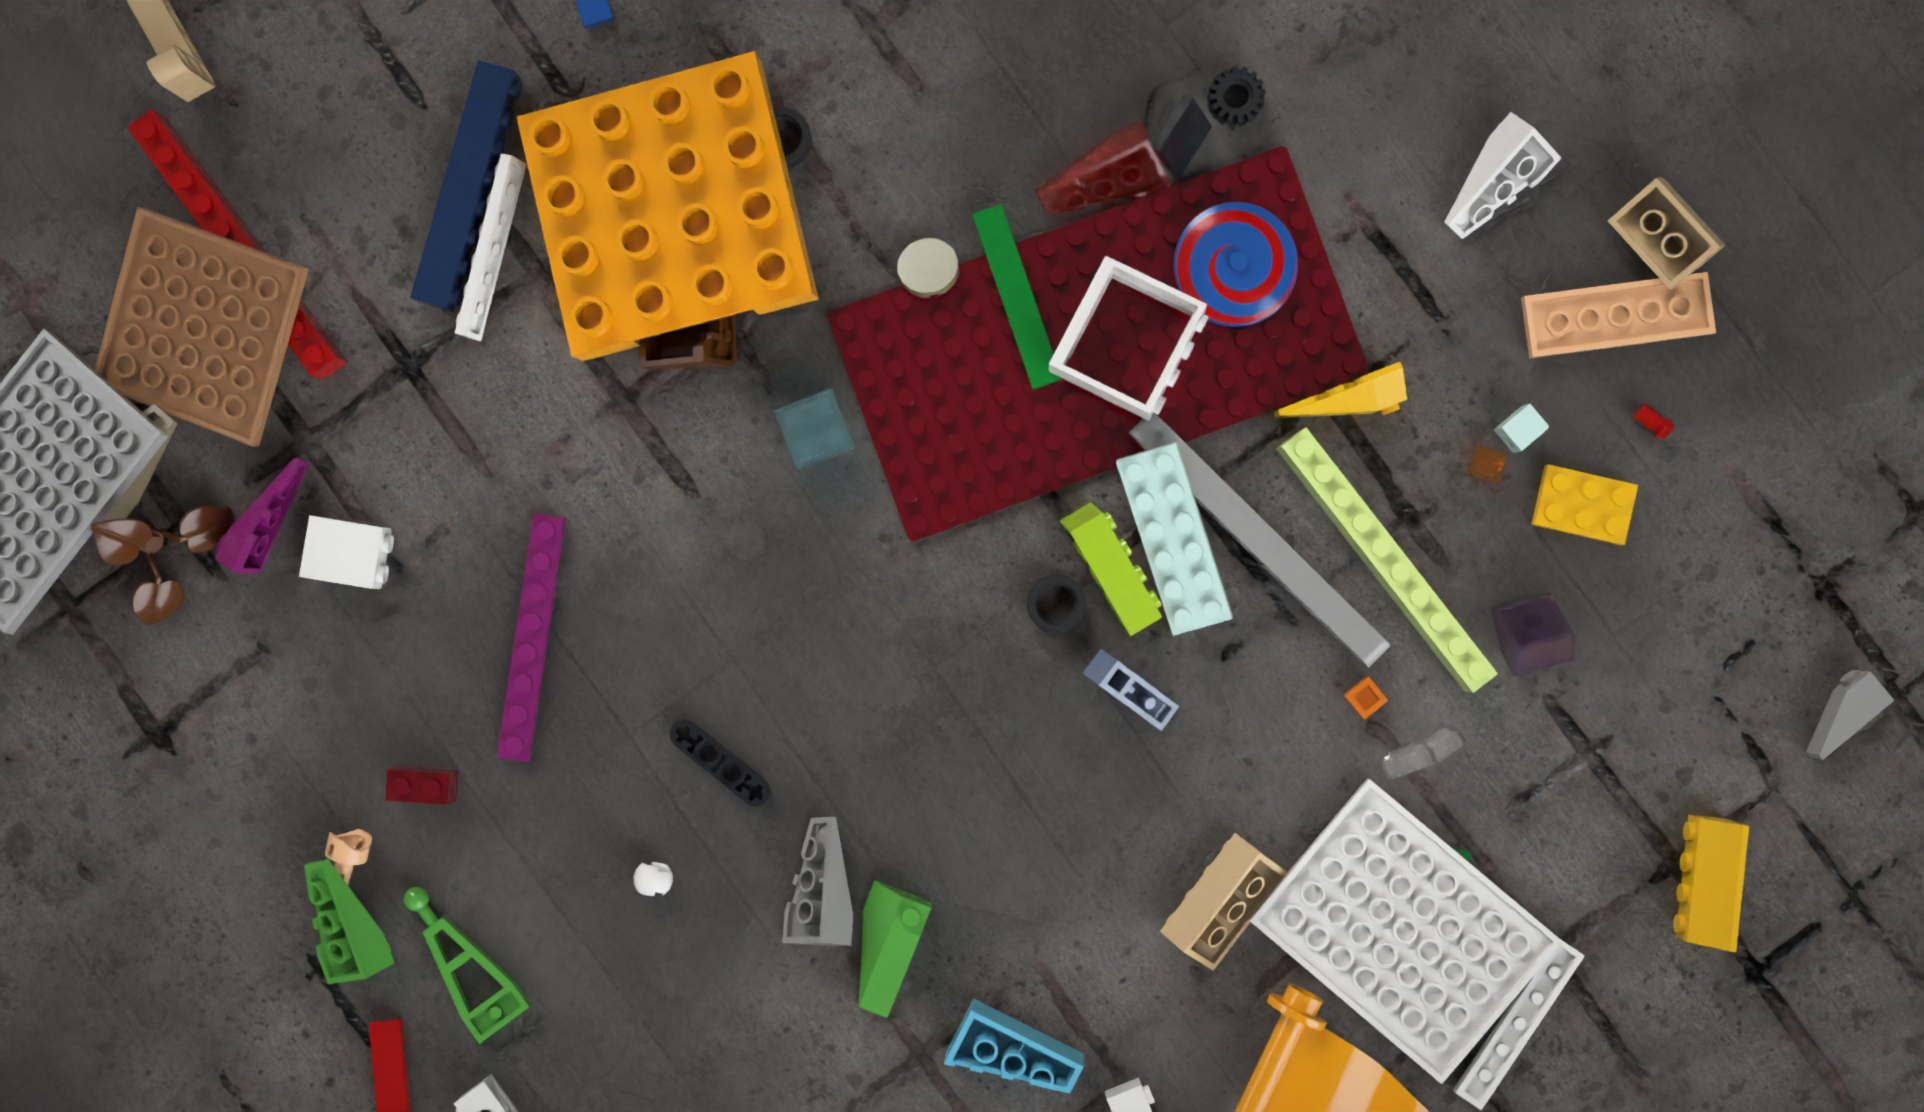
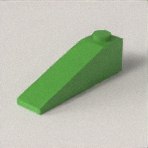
[304,859,394,984]
[859,880,932,1018]

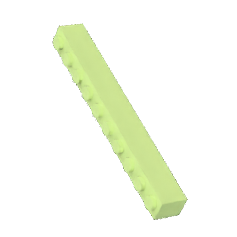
[1276,428,1498,693]

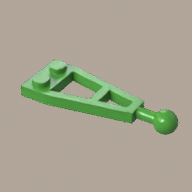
[403,886,532,1044]

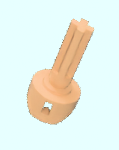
[325,829,372,885]

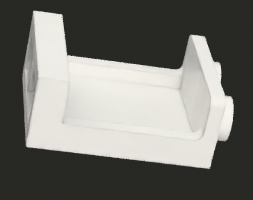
[299,515,394,589]

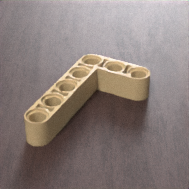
[127,0,216,102]

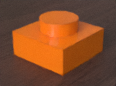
[1343,676,1388,720]

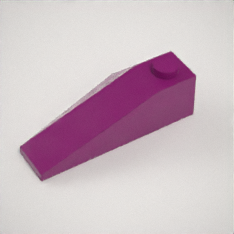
[215,458,310,574]

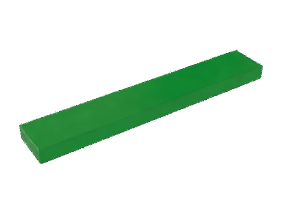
[972,204,1062,390]

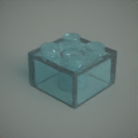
[774,388,856,470]

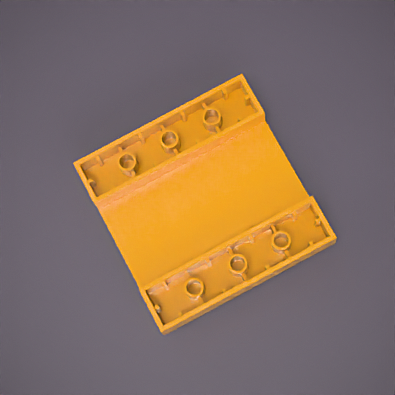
[517,51,819,361]

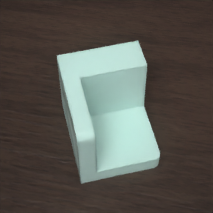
[1494,404,1549,453]

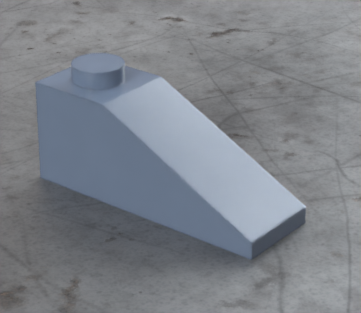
[1083,649,1180,731]

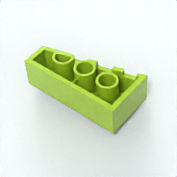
[1059,502,1162,636]

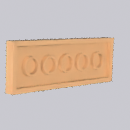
[1521,272,1716,359]

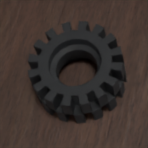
[1207,66,1266,127]

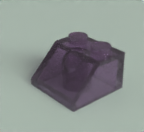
[1491,593,1575,676]

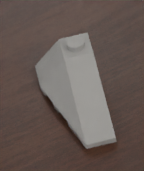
[782,817,853,946]

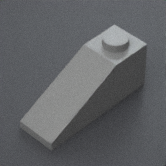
[1806,670,1894,760]

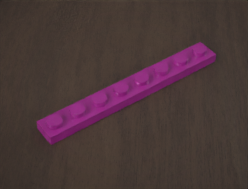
[497,513,566,762]

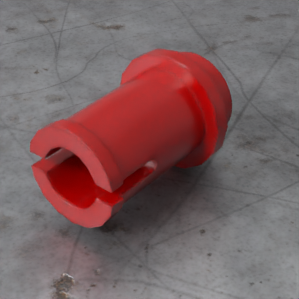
[1632,402,1675,440]

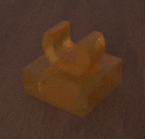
[1467,446,1507,483]

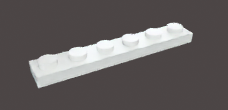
[455,153,527,341]
[1453,941,1584,1110]

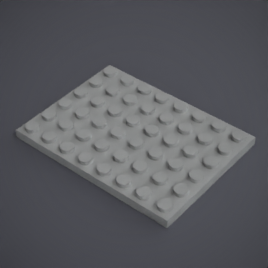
[0,329,168,635]

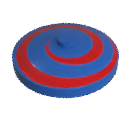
[1173,202,1298,327]

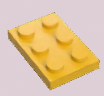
[1531,464,1638,545]

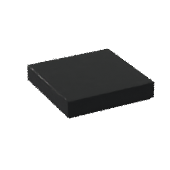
[1151,94,1212,178]

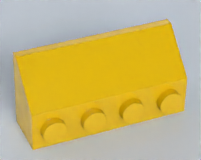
[1673,814,1749,952]

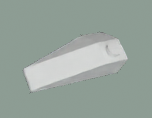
[1444,112,1561,239]

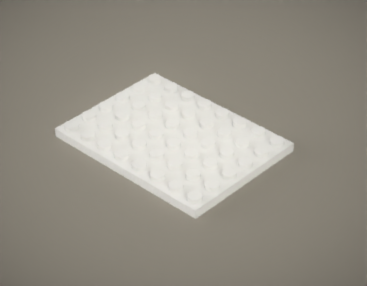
[1248,778,1563,1084]

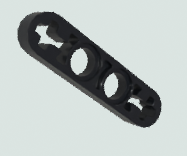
[670,720,771,806]

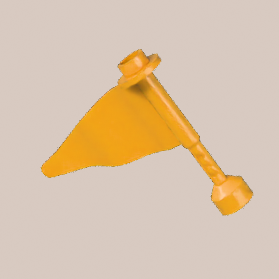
[1235,984,1429,1112]

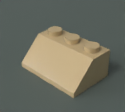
[1608,177,1726,290]

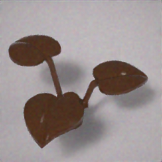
[91,505,232,625]

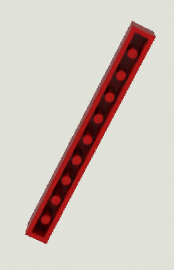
[127,109,348,380]

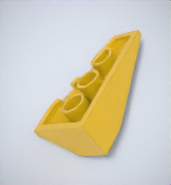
[1273,362,1407,418]

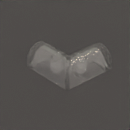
[1382,725,1467,780]

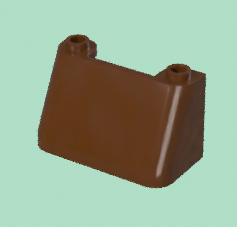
[639,314,737,370]

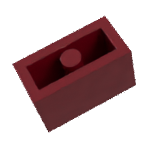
[385,766,459,805]

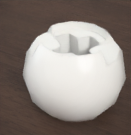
[633,862,673,896]

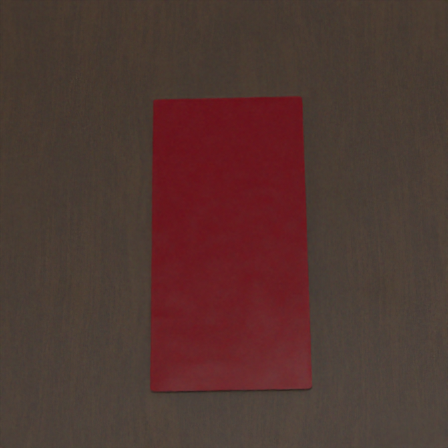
[827,146,1369,542]

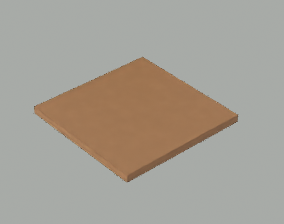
[95,207,309,447]

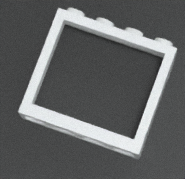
[1049,256,1209,421]

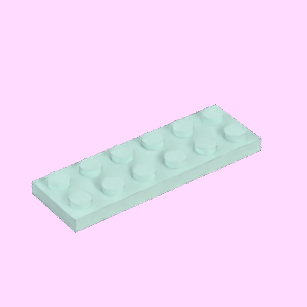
[1116,441,1233,636]

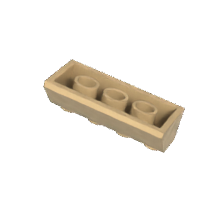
[1160,833,1288,971]

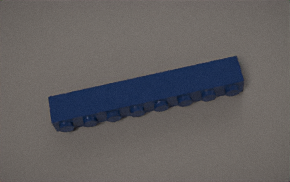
[410,60,522,312]

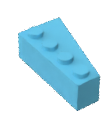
[944,998,1084,1094]

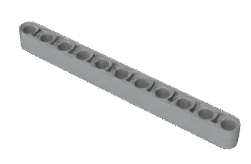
[1129,413,1390,668]

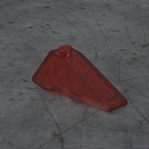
[1035,119,1171,215]

